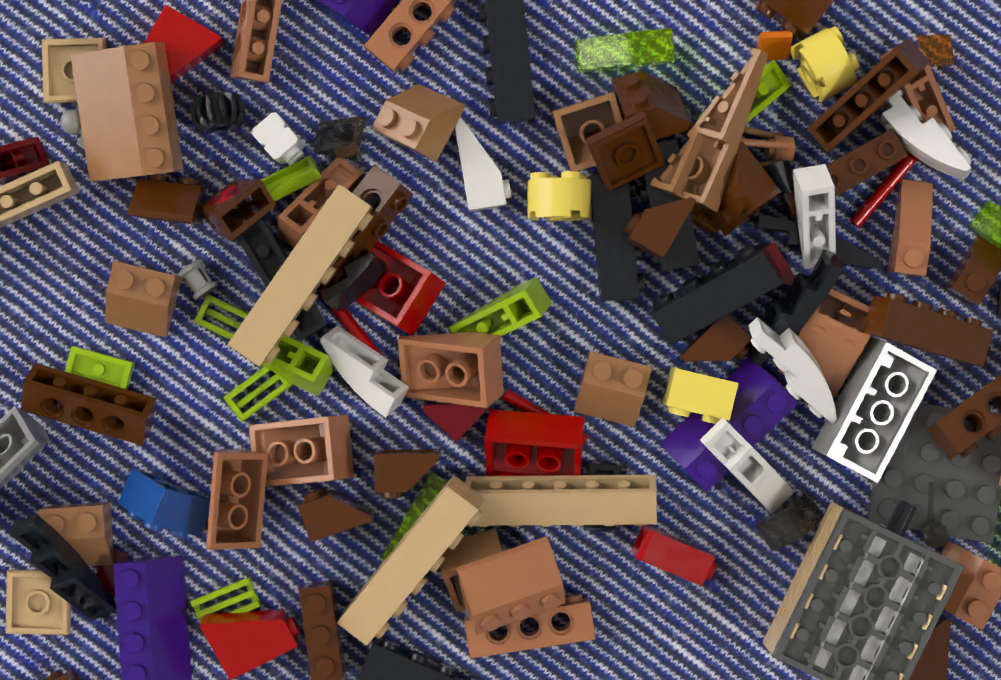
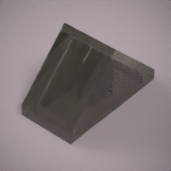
[313,116,367,162]
[754,490,824,551]

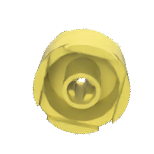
[791,26,860,103]
[527,171,591,221]

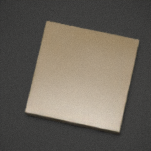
[42,38,107,104]
[6,569,71,635]

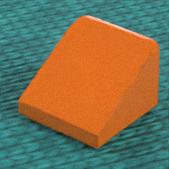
[756,31,793,61]

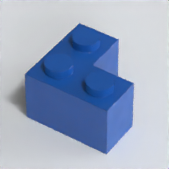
[118,468,210,538]

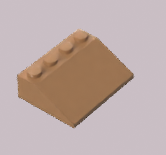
[70,42,183,182]

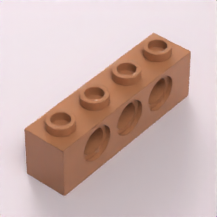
[229,0,282,84]
[364,0,457,74]
[464,594,596,659]

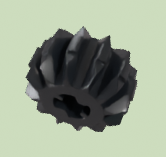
[190,92,245,134]

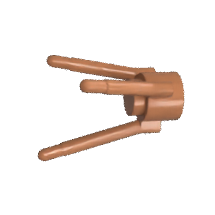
[740,127,795,166]

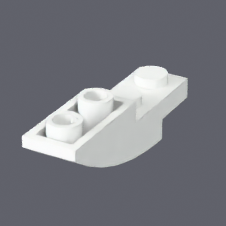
[880,89,971,180]
[748,317,837,424]
[700,417,794,514]

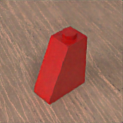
[144,5,225,83]
[631,524,717,586]
[200,609,301,680]

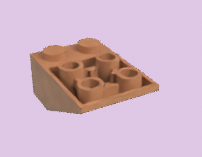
[777,289,871,398]

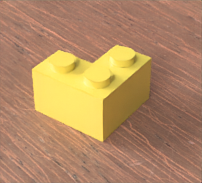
[662,367,739,424]

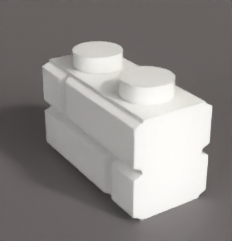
[251,112,305,166]

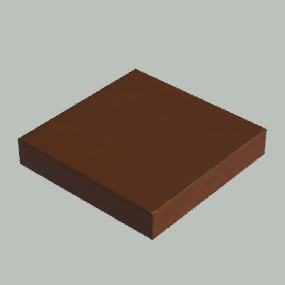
[585,111,665,192]

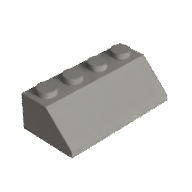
[811,337,937,483]
[0,406,50,489]

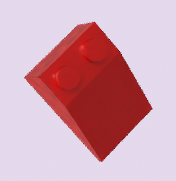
[355,241,446,336]

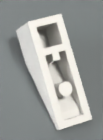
[455,117,512,212]
[793,164,836,269]

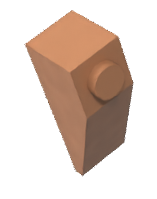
[879,48,956,132]
[277,156,363,248]
[887,179,933,277]

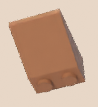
[398,332,504,408]
[249,415,355,487]

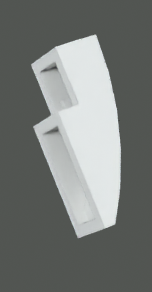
[320,326,409,418]

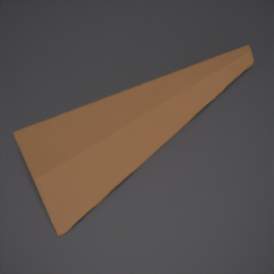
[650,48,768,213]

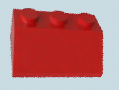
[485,409,585,476]

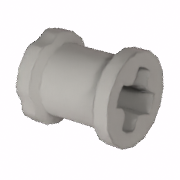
[178,259,219,301]

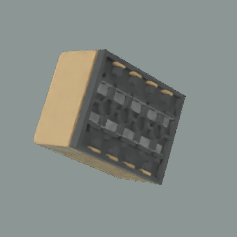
[762,499,964,680]

